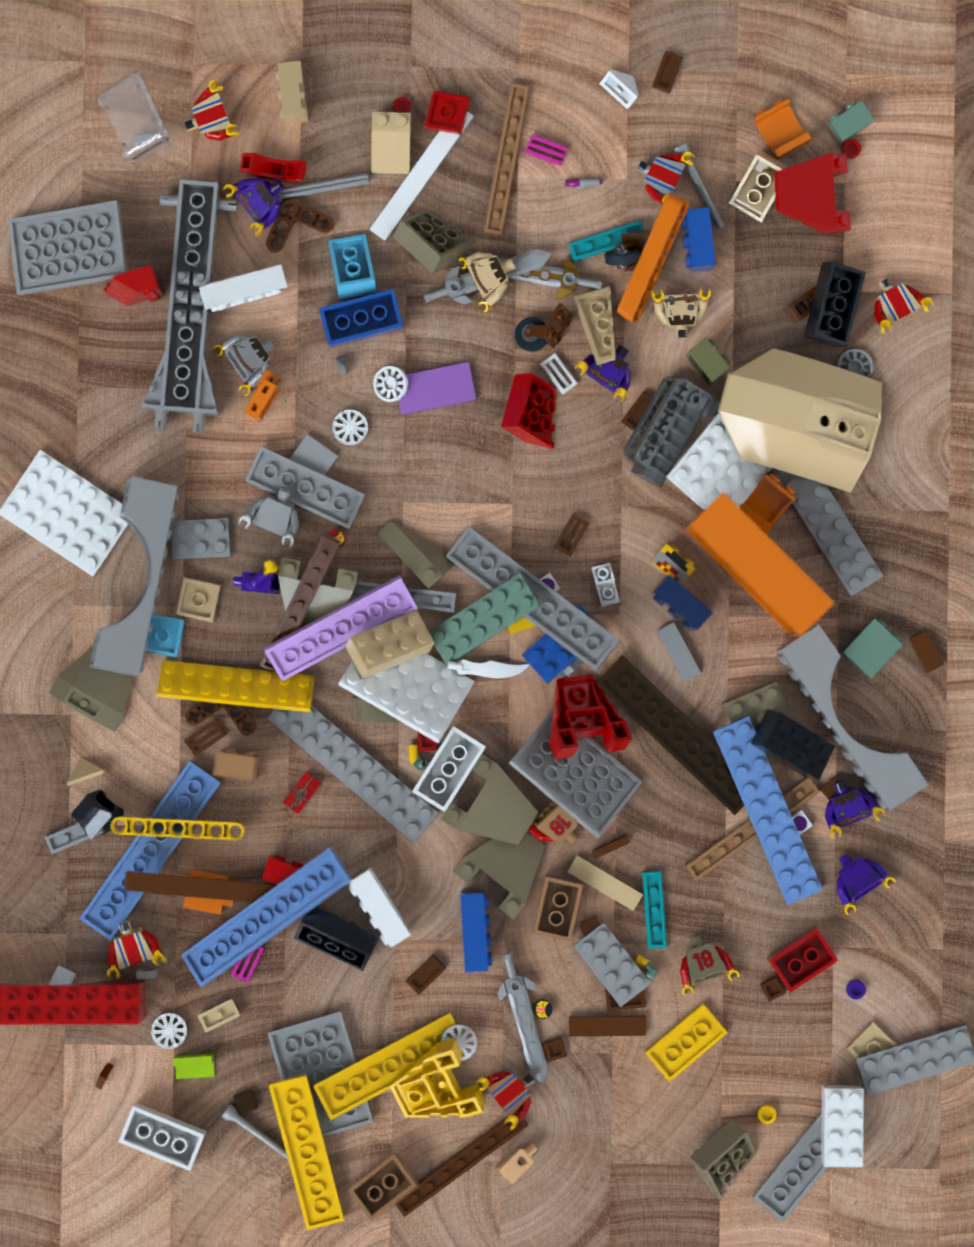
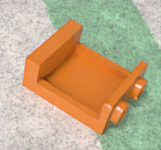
[739,472,797,534]

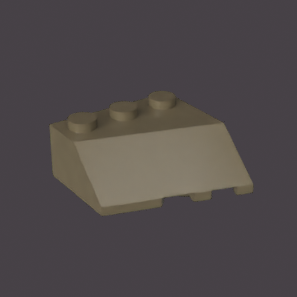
[393,210,477,273]
[690,1119,757,1200]

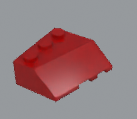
[103,265,164,306]
[501,373,556,449]

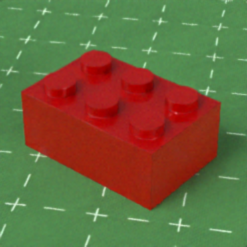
[767,926,838,993]

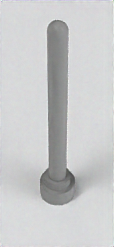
[673,143,724,229]
[221,1104,288,1160]

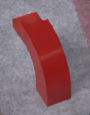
[239,153,307,183]

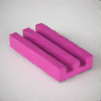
[525,135,567,167]
[231,946,264,983]

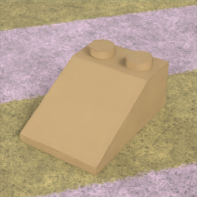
[371,112,411,175]
[729,150,789,223]

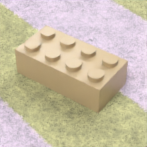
[345,610,435,679]

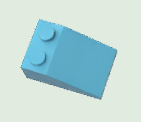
[328,234,377,300]

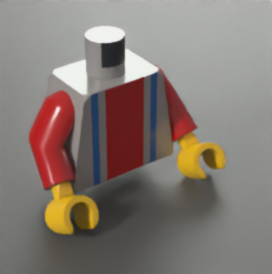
[637,152,695,204]

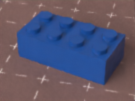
[319,289,404,348]
[522,604,593,684]
[460,890,492,973]

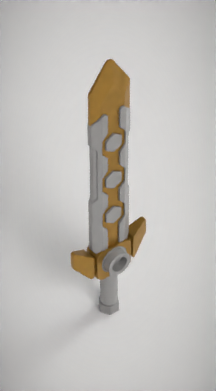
[498,258,602,298]

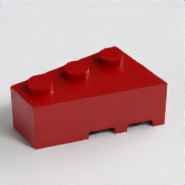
[261,854,304,885]

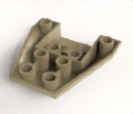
[49,647,133,732]

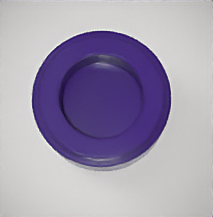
[846,979,866,999]

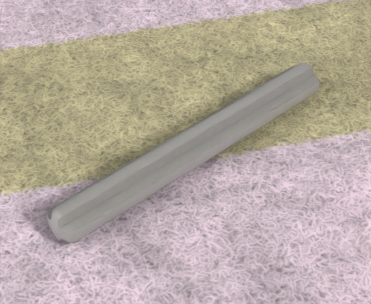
[277,173,369,200]

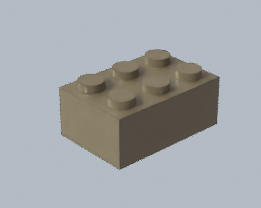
[722,682,792,732]

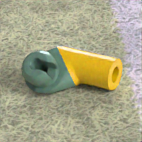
[408,744,428,770]
[634,954,658,980]

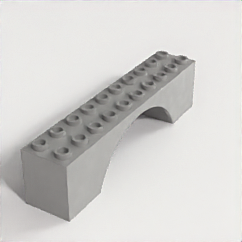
[89,476,179,677]
[777,624,928,811]

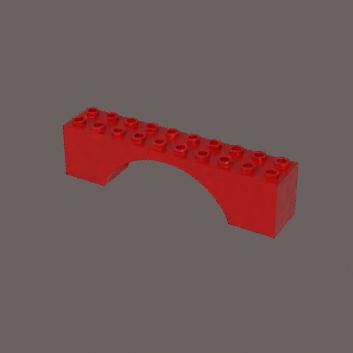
[0,980,145,1025]

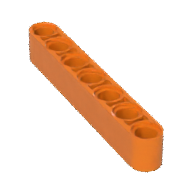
[617,193,689,323]

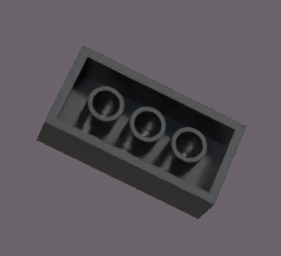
[804,261,866,347]
[751,710,835,780]
[294,905,379,971]

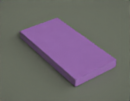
[396,362,476,415]

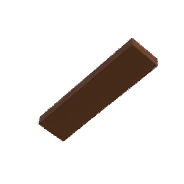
[569,1016,646,1036]

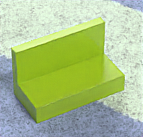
[173,1053,215,1079]

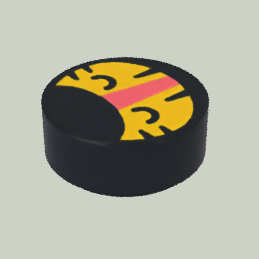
[533,999,553,1019]

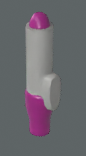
[565,178,603,189]

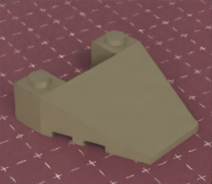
[278,554,359,629]
[441,754,539,845]
[453,831,545,920]

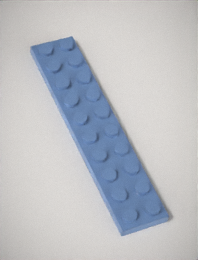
[713,715,823,905]
[79,761,222,941]
[181,848,352,987]

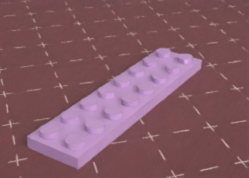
[264,575,418,681]

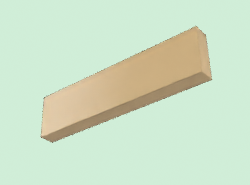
[567,855,643,911]

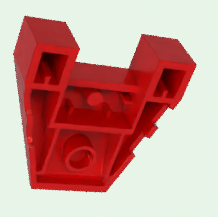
[774,153,851,234]
[549,674,632,760]

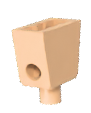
[495,1142,539,1184]

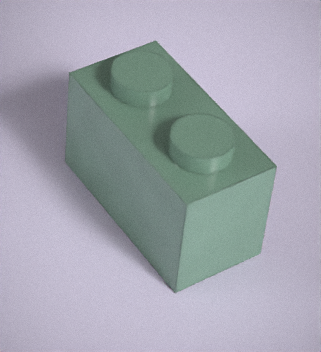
[828,101,875,145]

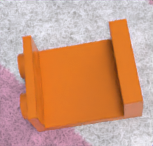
[754,99,811,160]

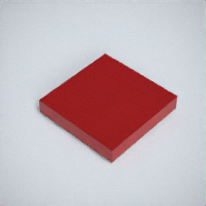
[424,91,471,135]

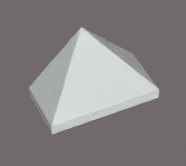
[600,70,639,109]

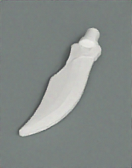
[447,659,530,678]

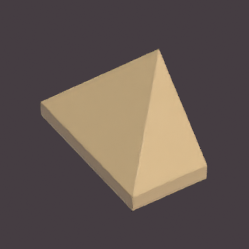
[67,758,107,786]

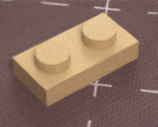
[197,998,241,1033]

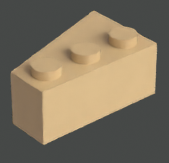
[275,61,309,124]

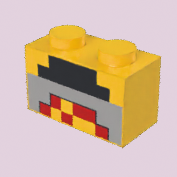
[650,544,695,585]

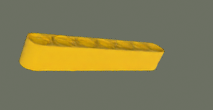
[111,816,246,840]

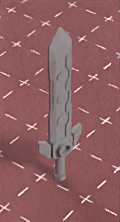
[423,249,551,305]
[498,952,548,1083]

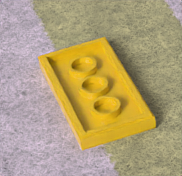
[645,1003,728,1082]

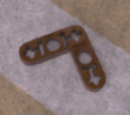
[266,200,334,253]
[185,701,256,735]

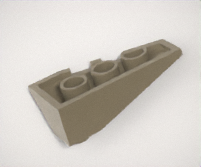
[377,520,455,589]

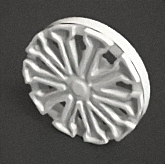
[373,366,408,402]
[332,410,368,446]
[151,1012,188,1049]
[441,1024,477,1061]

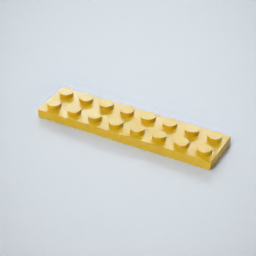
[157,660,315,712]
[313,1012,466,1120]
[269,1074,344,1230]

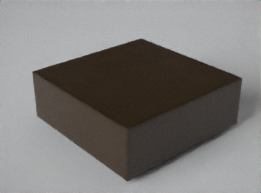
[233,1090,258,1115]

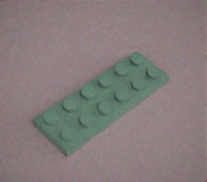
[429,573,542,666]

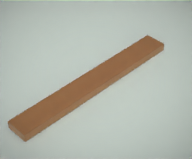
[483,82,530,237]
[685,778,821,881]

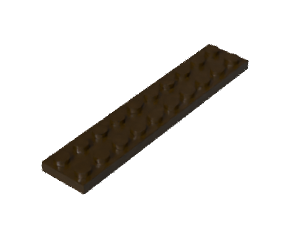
[596,655,744,815]

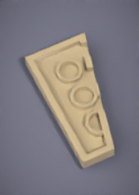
[574,286,615,365]

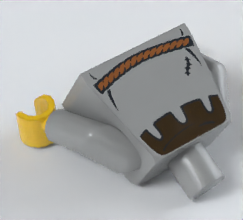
[213,335,274,396]

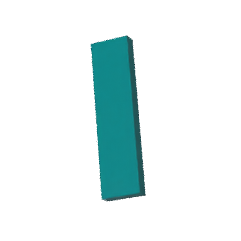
[568,220,644,262]
[642,870,667,949]

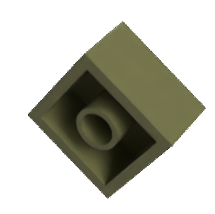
[685,338,730,386]

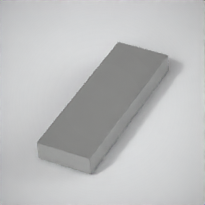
[657,622,701,682]
[45,822,105,855]

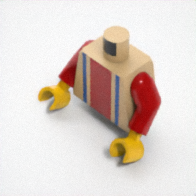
[184,80,239,141]
[874,278,934,334]
[107,920,166,980]

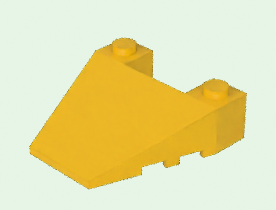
[390,1038,486,1118]

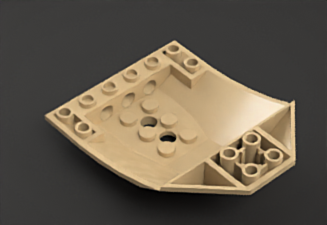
[718,348,882,493]

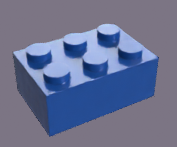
[681,207,715,273]

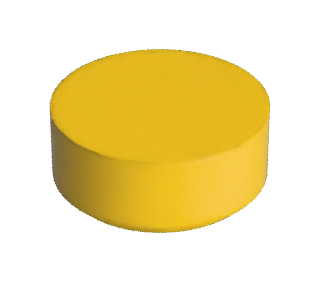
[757,1104,777,1124]

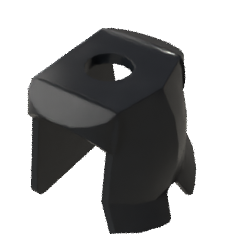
[71,789,124,839]

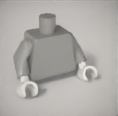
[238,488,299,548]

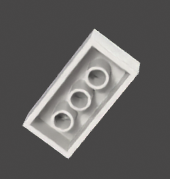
[199,265,287,312]
[412,726,486,812]
[349,867,412,948]
[821,1085,864,1167]
[118,1102,207,1171]

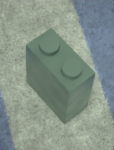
[841,618,903,678]

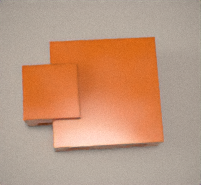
[244,369,281,423]
[183,868,233,914]

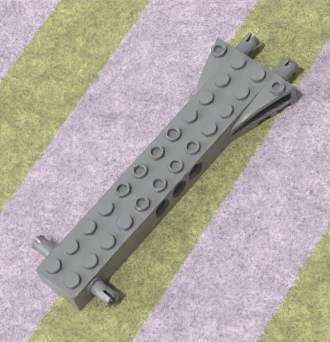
[141,179,238,433]

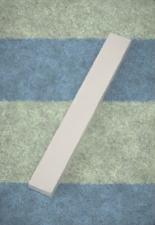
[370,112,474,241]

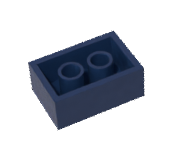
[652,575,713,631]

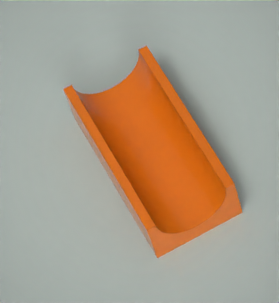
[684,492,834,637]

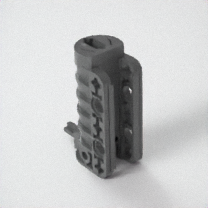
[623,376,720,488]

